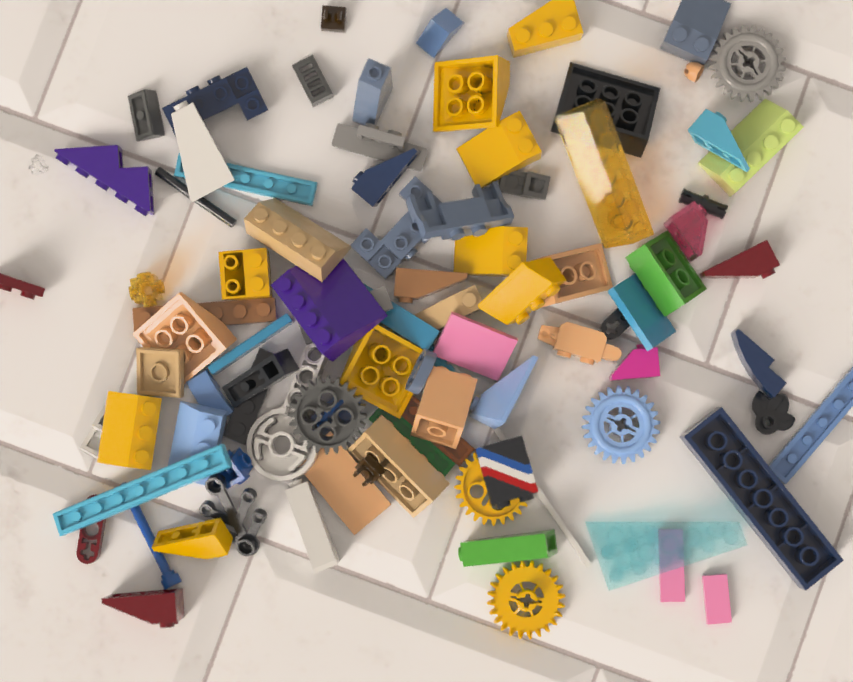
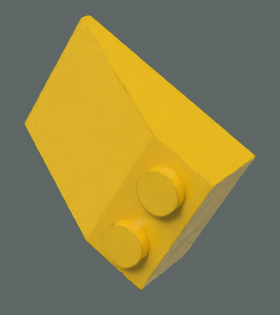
[456,111,542,189]
[453,226,528,277]

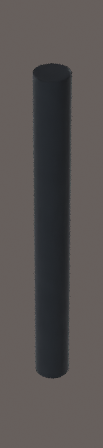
[155,167,237,228]

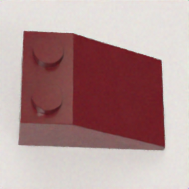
[101,588,185,628]

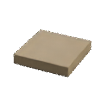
[136,347,184,398]

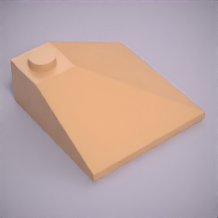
[133,292,237,384]

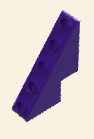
[54,145,154,216]

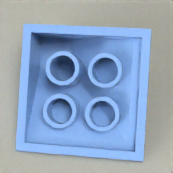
[469,355,538,430]

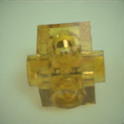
[129,272,165,308]

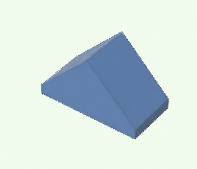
[416,8,464,58]

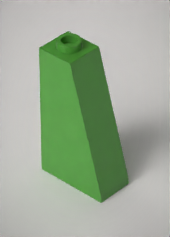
[458,529,558,567]

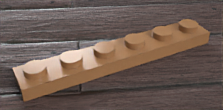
[132,297,277,332]

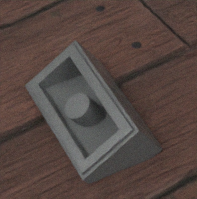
[128,89,165,142]

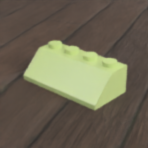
[697,99,803,197]

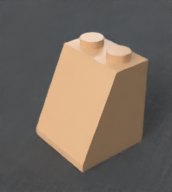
[410,366,478,449]

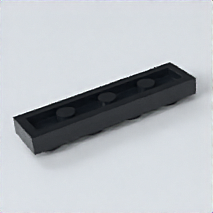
[223,348,274,445]

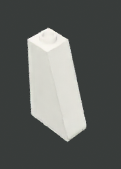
[171,100,235,202]
[285,478,340,573]

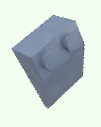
[659,0,731,65]

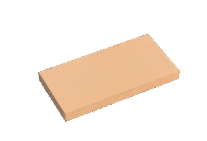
[299,431,391,535]

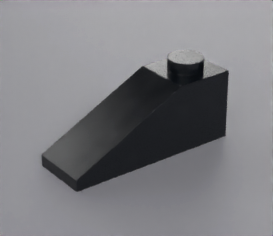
[222,348,299,408]

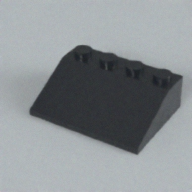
[550,62,660,158]

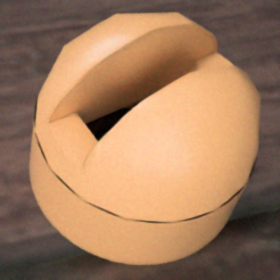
[684,61,704,83]

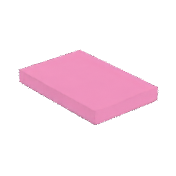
[433,312,518,381]

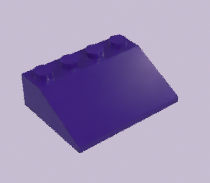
[271,258,388,362]

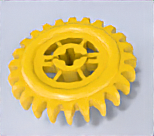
[487,560,566,639]

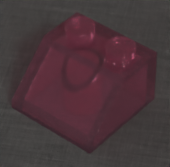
[663,201,708,262]

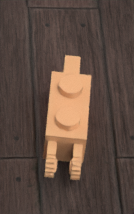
[537,322,622,365]

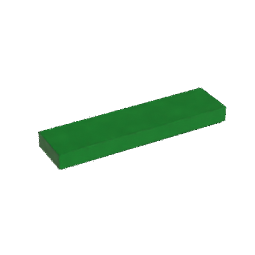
[369,408,456,477]

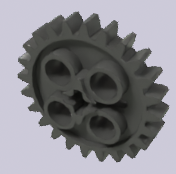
[288,375,367,455]

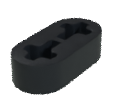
[600,308,630,340]

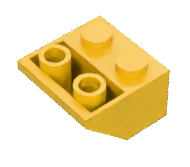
[218,248,273,300]

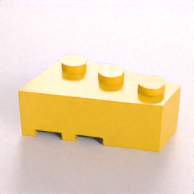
[507,0,583,58]

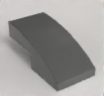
[499,170,551,200]

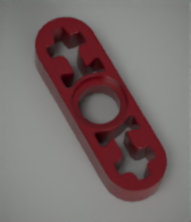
[76,494,106,564]

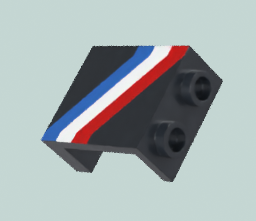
[474,436,538,509]

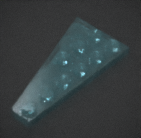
[585,522,747,591]

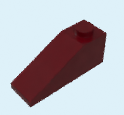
[699,240,780,279]

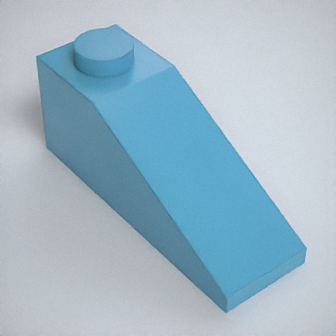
[688,109,750,172]

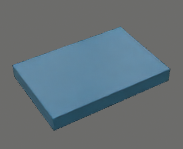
[608,273,676,351]

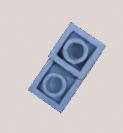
[186,369,234,416]

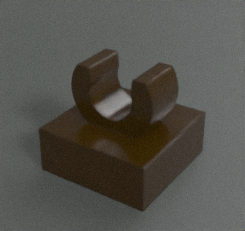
[321,5,346,33]
[353,453,386,486]

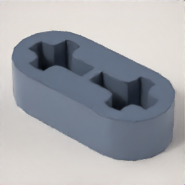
[405,349,437,395]

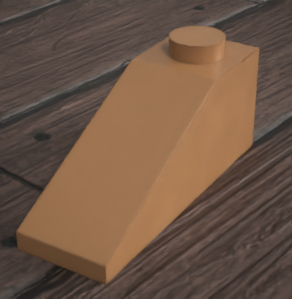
[394,268,468,304]

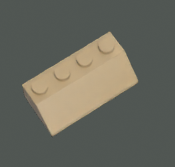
[244,198,351,282]
[347,415,450,518]

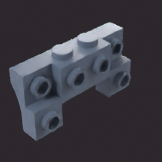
[350,176,442,280]
[406,181,515,240]

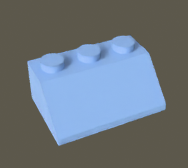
[168,401,228,485]

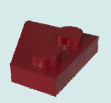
[0,273,45,300]

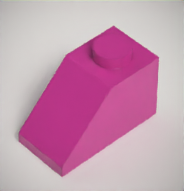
[609,344,660,381]

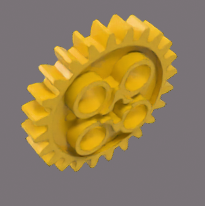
[454,453,528,526]

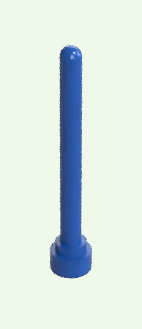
[121,482,182,590]

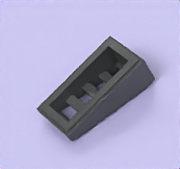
[292,55,334,107]

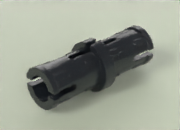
[678,188,728,219]

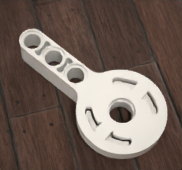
[247,343,328,481]

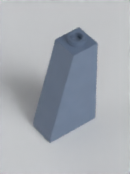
[352,58,393,126]

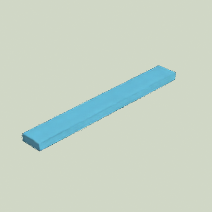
[53,444,233,536]

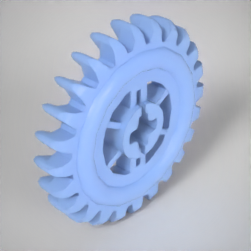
[581,385,661,464]

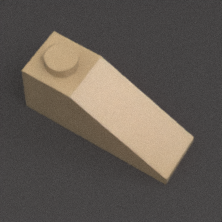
[415,285,482,330]

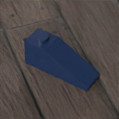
[351,148,421,207]

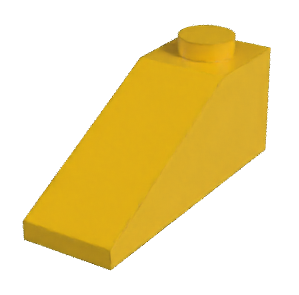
[152,518,233,559]

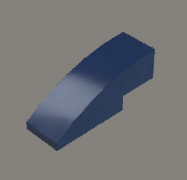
[731,329,787,398]

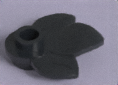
[752,391,795,435]

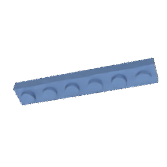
[768,367,853,484]

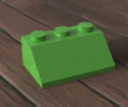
[625,230,707,317]

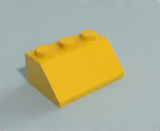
[478,257,566,325]
[97,391,162,470]

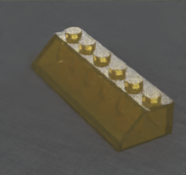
[554,98,654,248]

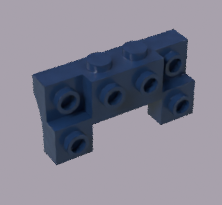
[162,67,268,137]

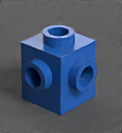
[216,447,253,489]

